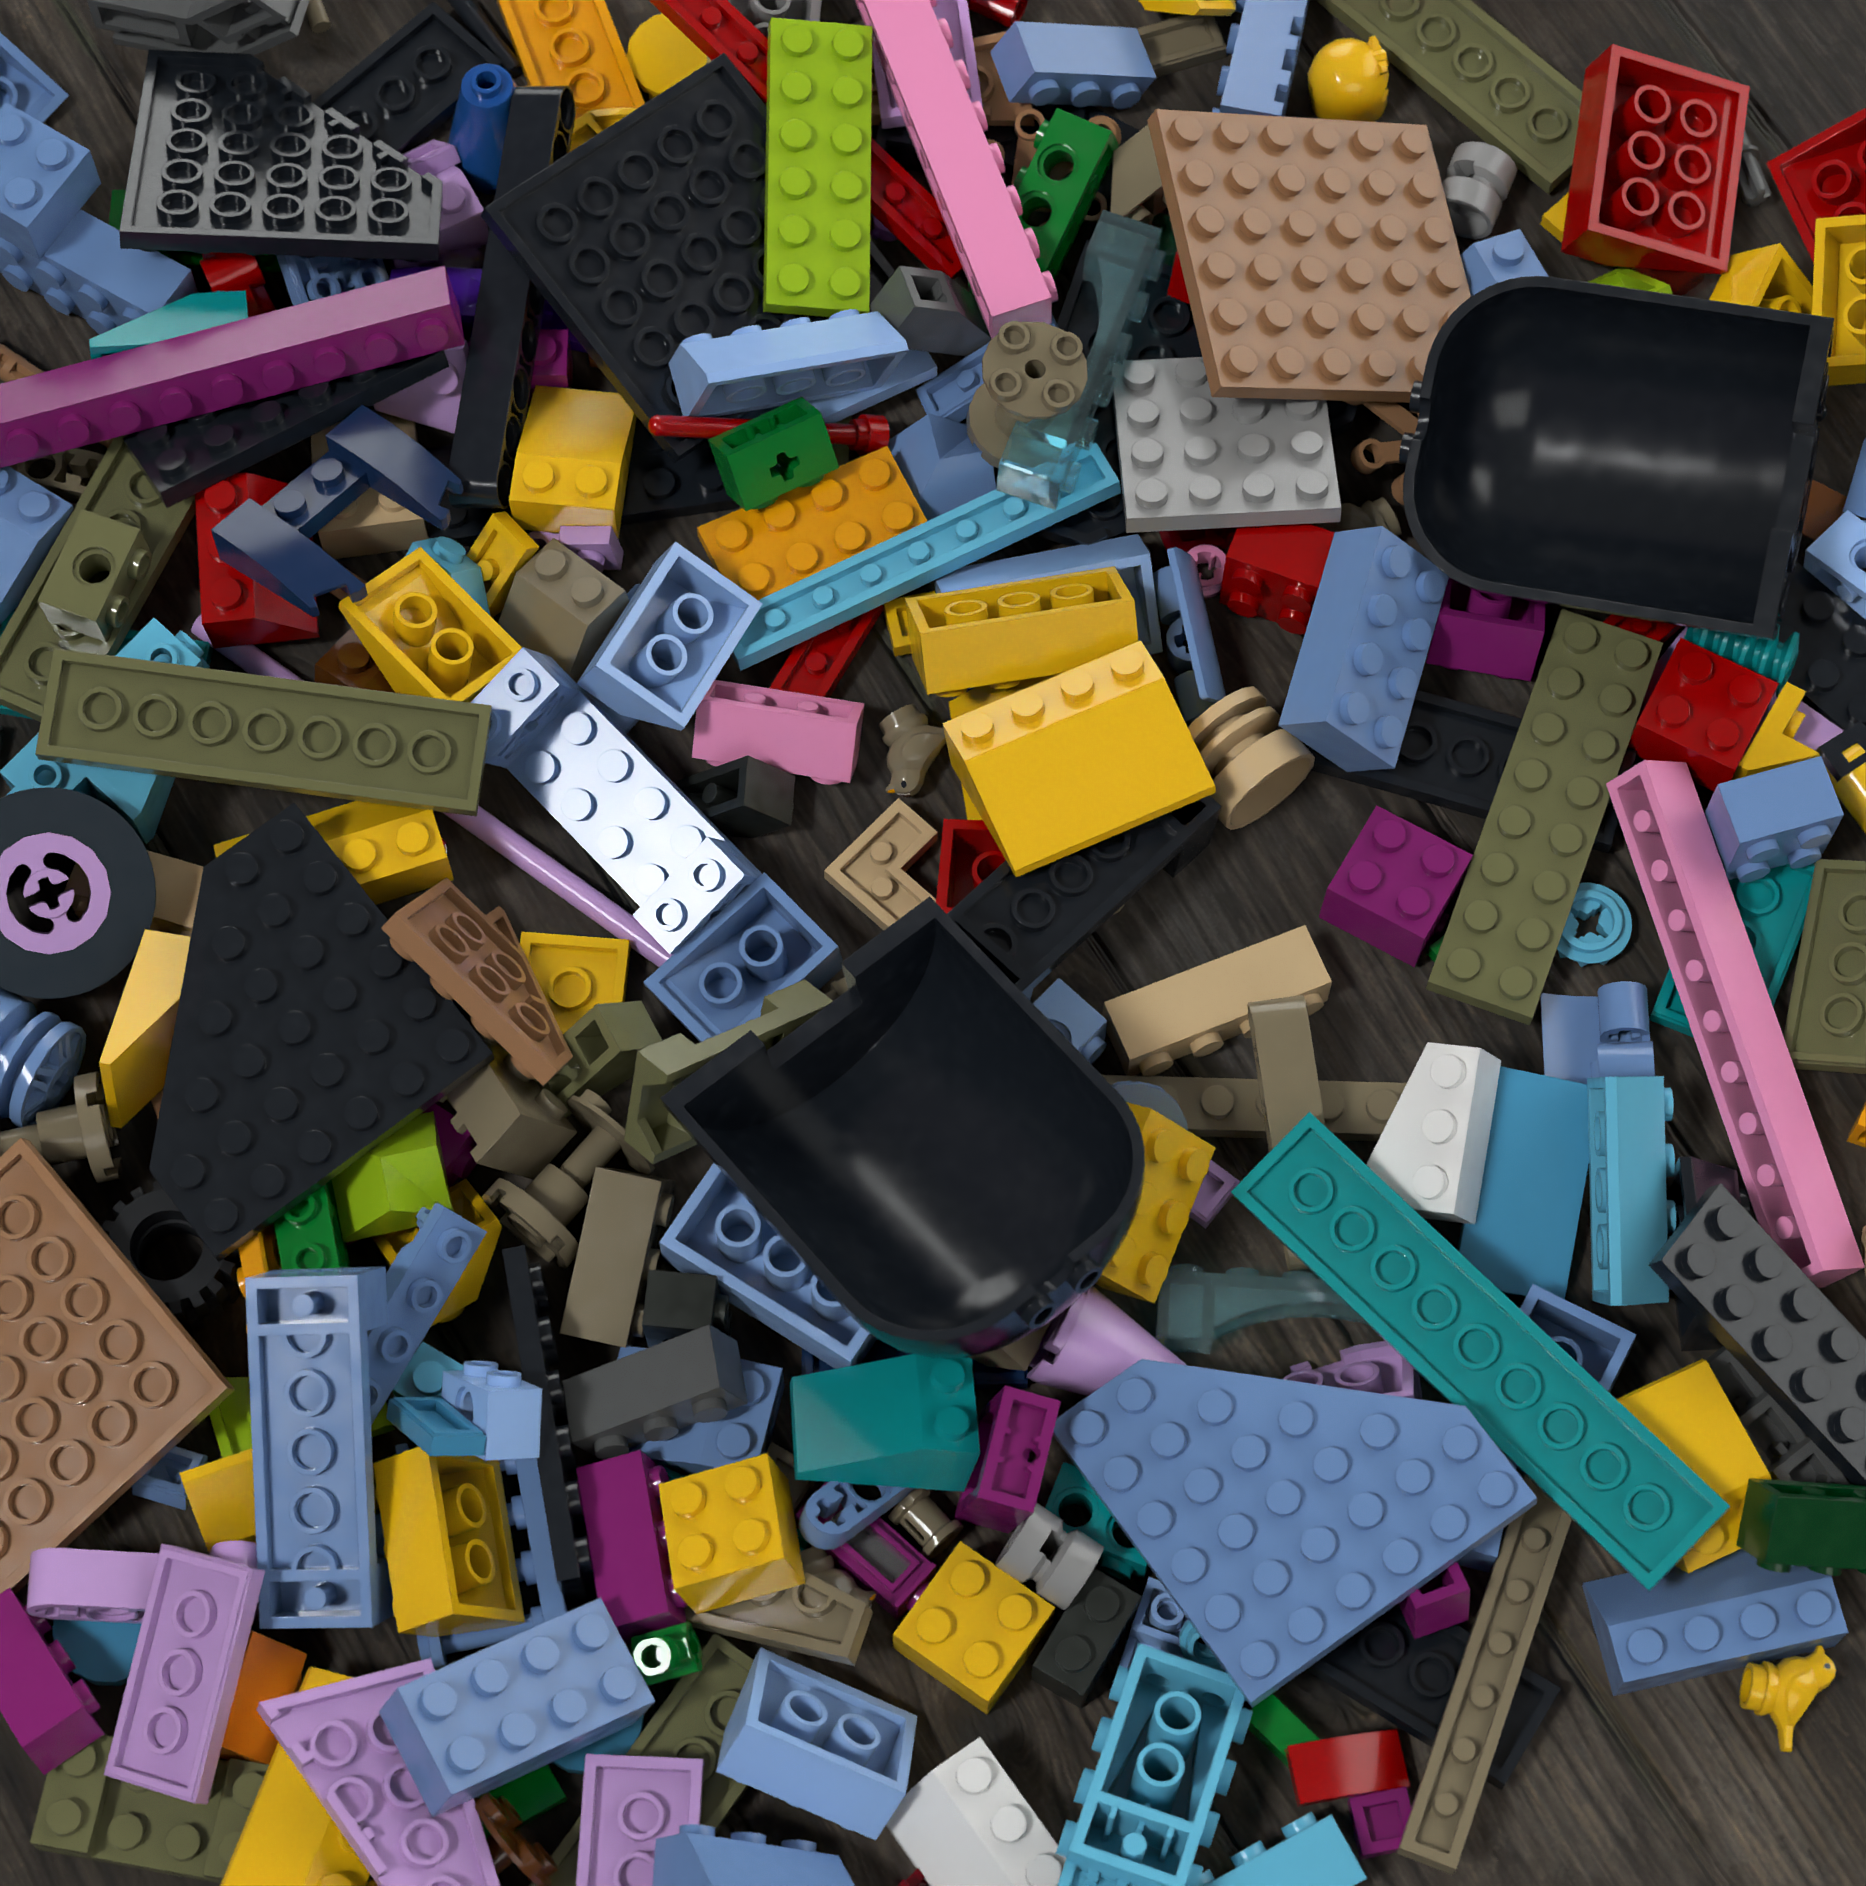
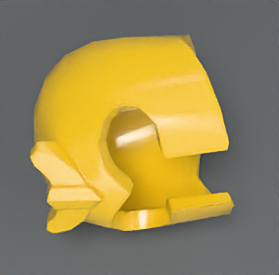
[1308,35,1389,122]

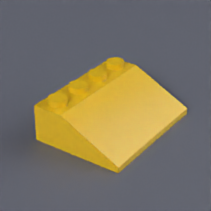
[942,641,1216,877]

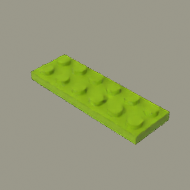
[763,17,872,317]

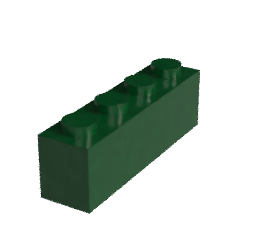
[1736,1478,1866,1576]

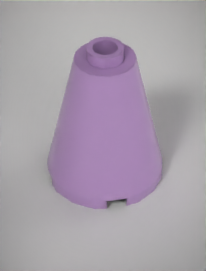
[1027,1286,1186,1396]

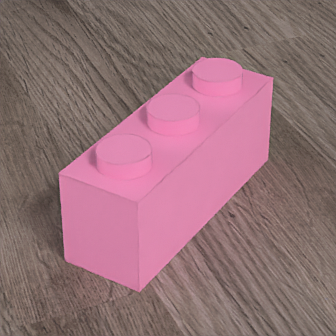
[692,680,865,785]

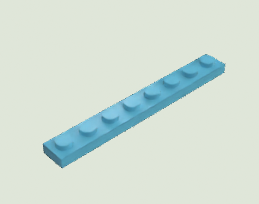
[731,443,1121,671]

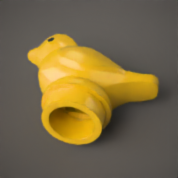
[1739,1645,1836,1752]

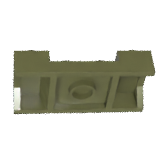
[624,979,833,1164]
[30,1735,269,1884]

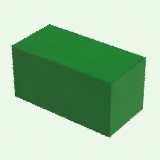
[1248,1694,1320,1768]

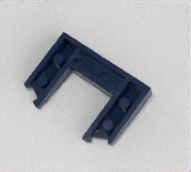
[211,405,464,617]

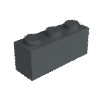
[563,1324,748,1460]

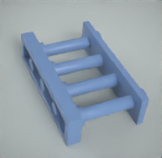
[395,1443,568,1671]

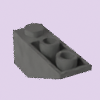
[870,266,991,356]

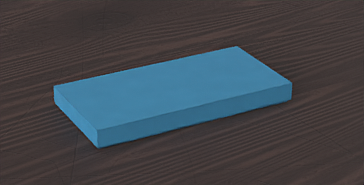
[1457,1066,1589,1299]

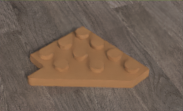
[381,877,573,1086]

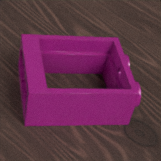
[954,1385,1061,1534]

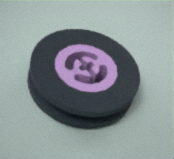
[0,787,156,999]

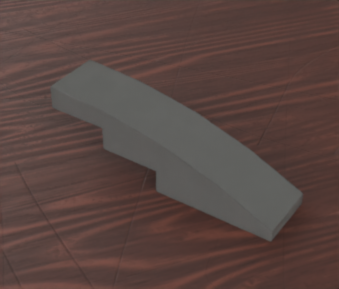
[1707,1346,1850,1485]

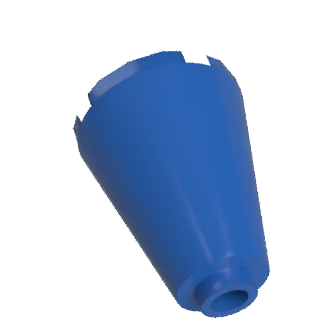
[448,63,518,194]

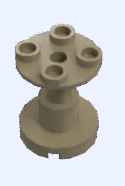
[967,321,1088,473]
[0,1071,122,1183]
[482,1089,655,1270]

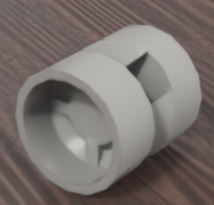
[1442,141,1517,239]
[995,1503,1104,1610]

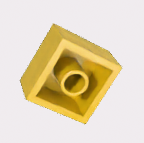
[658,1453,806,1614]
[893,1541,1055,1715]

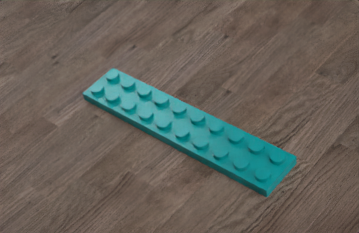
[1231,1112,1730,1592]

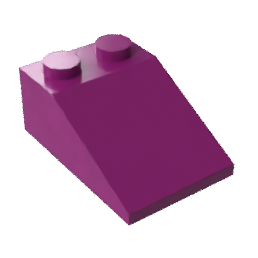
[1426,577,1545,681]

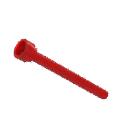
[648,414,890,456]

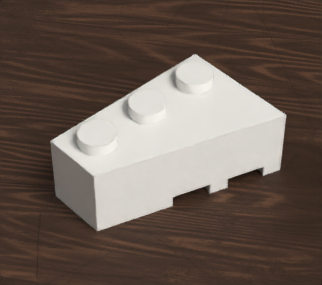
[1366,1042,1501,1225]

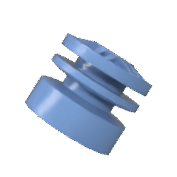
[0,988,86,1127]

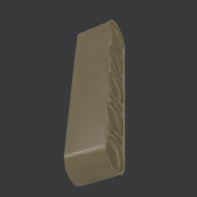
[1247,995,1326,1272]

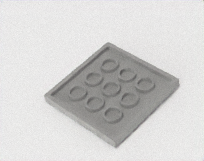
[1110,357,1341,533]

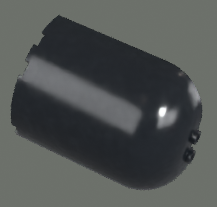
[1399,276,1834,641]
[660,896,1145,1358]

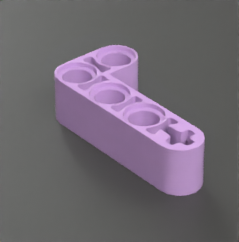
[26,1541,259,1625]

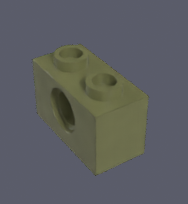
[38,509,152,642]

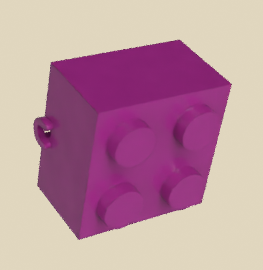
[1319,805,1473,968]

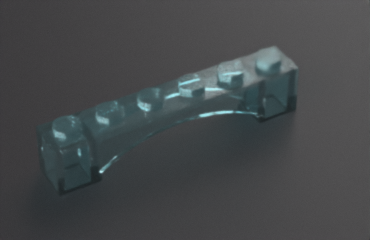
[996,210,1167,510]
[1155,1264,1368,1354]

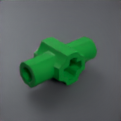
[631,1621,703,1686]

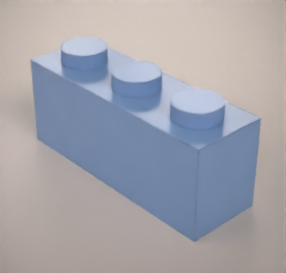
[990,21,1157,109]

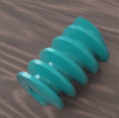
[1684,624,1800,698]

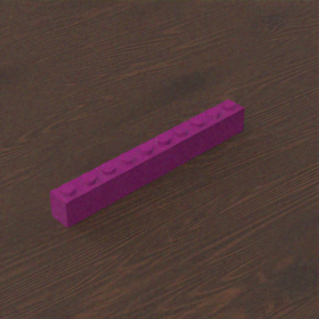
[0,265,465,468]

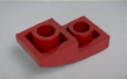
[1285,1729,1410,1807]

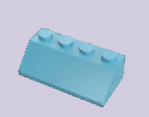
[1587,1076,1676,1306]

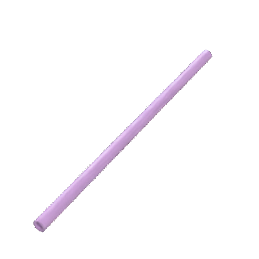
[191,615,673,967]

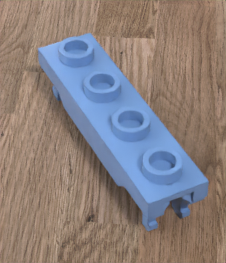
[367,1203,487,1425]

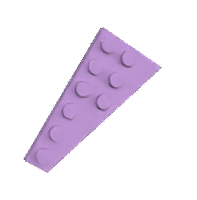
[256,1658,500,1886]

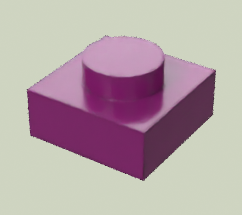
[1347,1787,1411,1860]

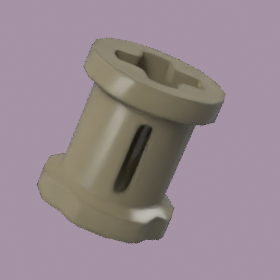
[888,1488,964,1561]

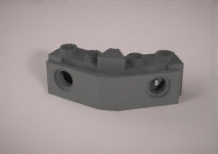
[86,0,309,56]

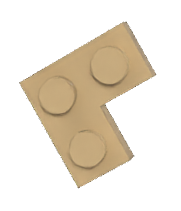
[824,798,938,930]

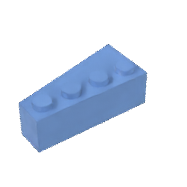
[1212,0,1309,117]

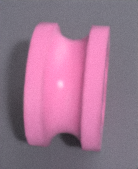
[1187,545,1226,598]

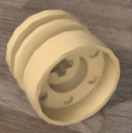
[1188,686,1315,830]

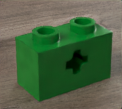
[708,396,839,511]

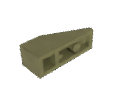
[533,1001,662,1117]

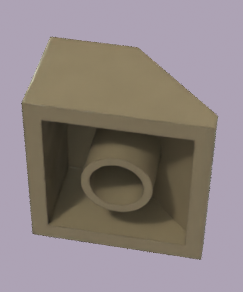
[498,538,630,683]

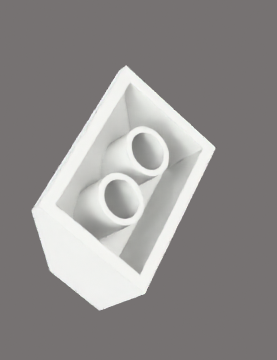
[886,1737,1066,1886]

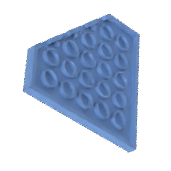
[1053,1359,1537,1708]

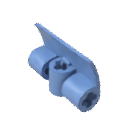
[1153,547,1226,727]
[1540,981,1655,1084]

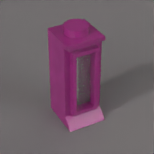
[795,1482,937,1621]

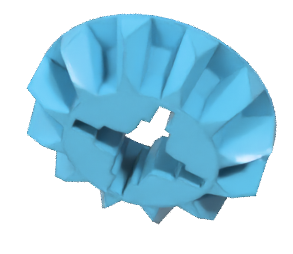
[1557,883,1632,967]

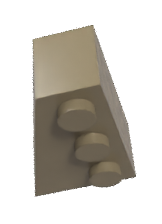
[439,1013,578,1180]
[560,1167,676,1348]

